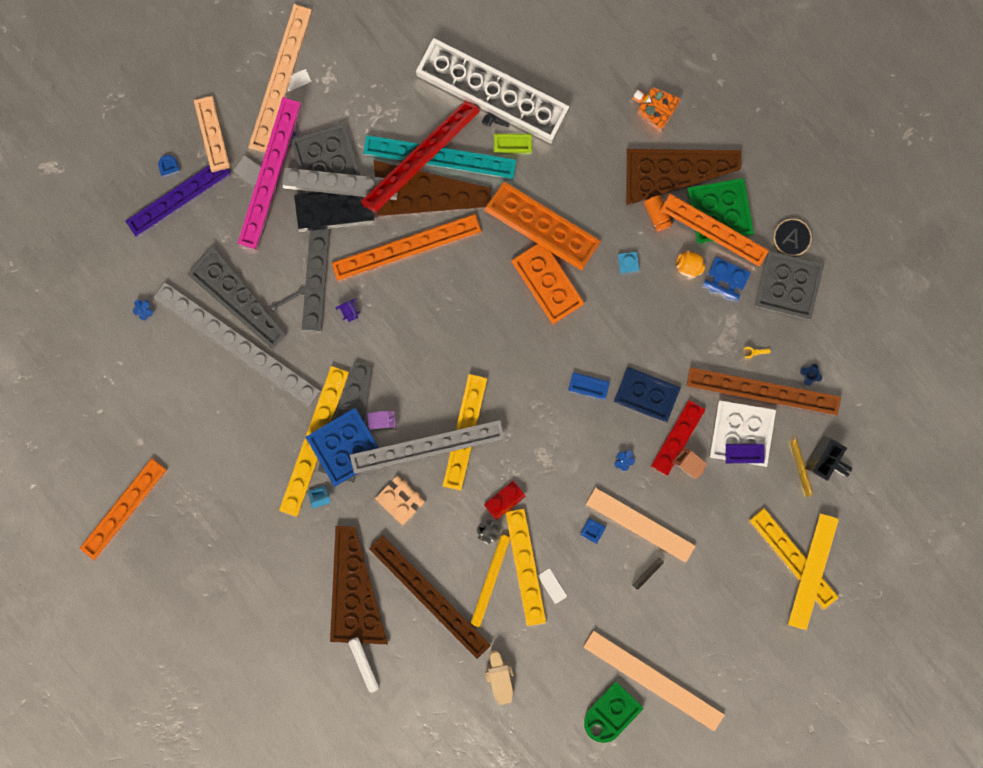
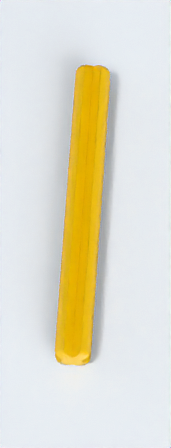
[471,535,510,627]

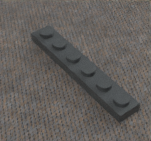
[302,229,330,332]

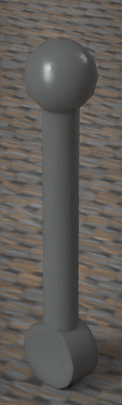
[270,287,305,311]

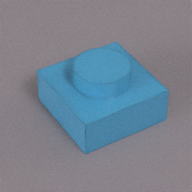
[618,252,639,274]
[307,485,331,509]

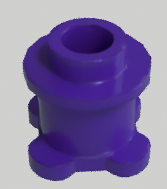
[335,298,360,322]

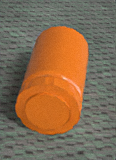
[643,195,674,232]

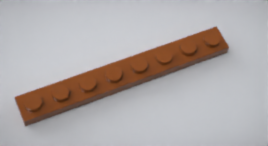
[686,367,841,416]

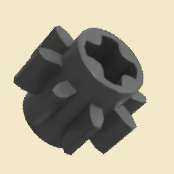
[477,519,501,544]

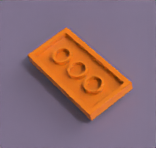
[511,244,585,325]

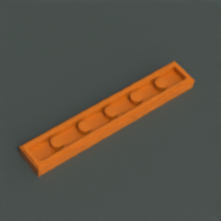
[660,193,769,267]
[79,458,167,561]

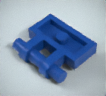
[703,257,751,302]

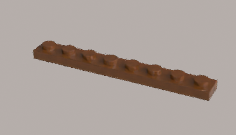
[369,535,491,659]

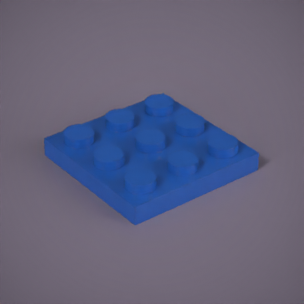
[305,408,379,487]

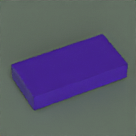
[725,444,765,464]

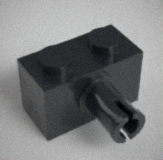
[805,436,852,481]

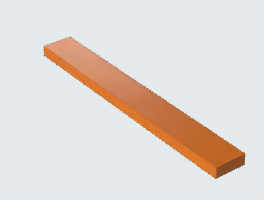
[331,214,482,281]

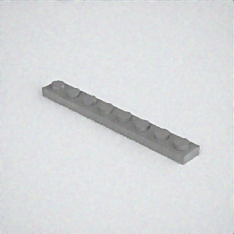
[350,420,505,474]

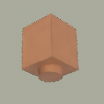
[673,447,707,479]

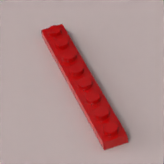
[361,101,480,213]

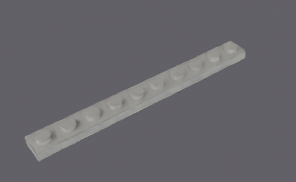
[154,282,321,407]

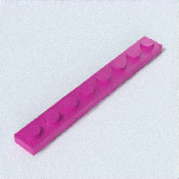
[238,97,302,249]

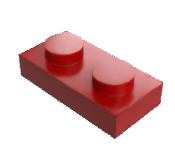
[484,481,526,521]

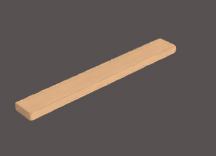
[248,4,312,152]
[584,631,724,731]

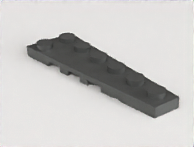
[187,246,286,350]
[317,362,372,483]

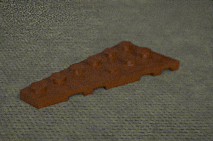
[626,149,741,206]
[373,160,491,217]
[330,526,388,644]

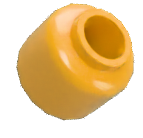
[675,250,705,278]

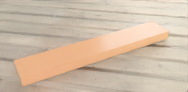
[586,488,695,563]

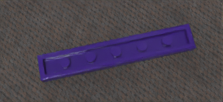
[125,165,231,238]

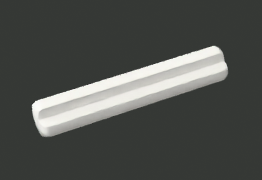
[349,638,379,693]

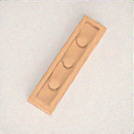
[194,96,230,172]

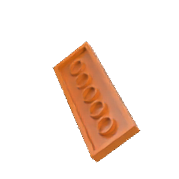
[484,181,601,271]

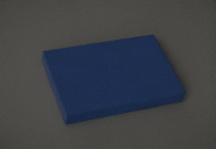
[613,366,681,423]

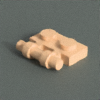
[375,475,425,525]

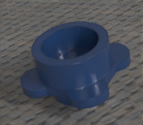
[800,364,822,386]

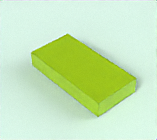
[494,134,532,154]

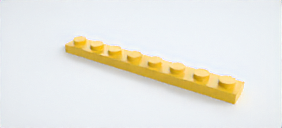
[279,366,349,517]

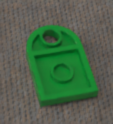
[584,681,644,743]

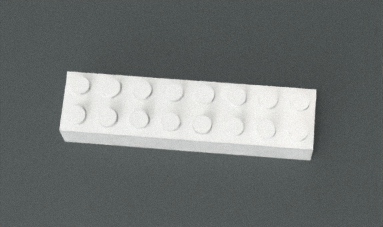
[416,38,569,144]

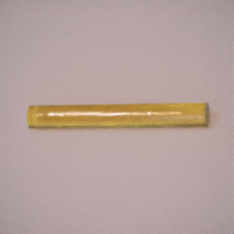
[789,440,813,497]

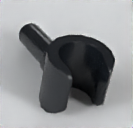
[482,114,510,127]

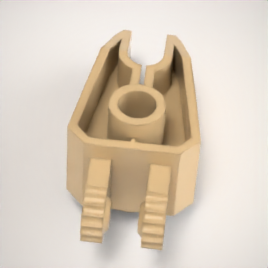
[485,649,514,705]

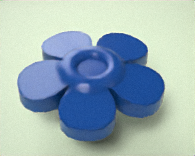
[133,299,153,321]
[614,450,635,471]

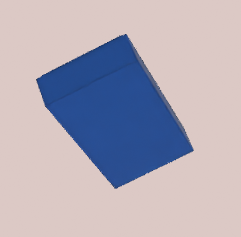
[568,372,610,401]

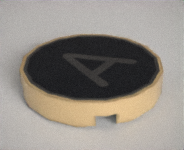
[773,219,812,257]

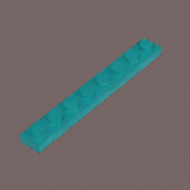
[363,135,516,180]

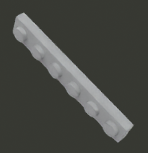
[282,168,397,200]

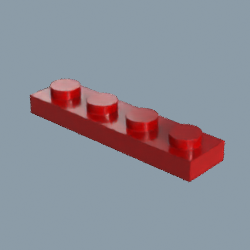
[651,400,705,476]

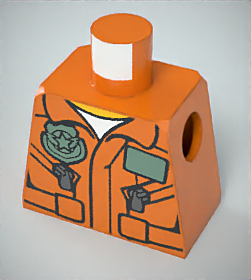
[632,87,681,133]

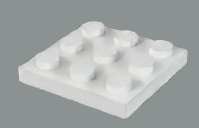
[709,401,776,467]

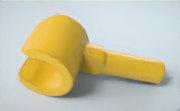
[744,347,771,359]

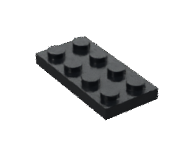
[294,192,375,232]

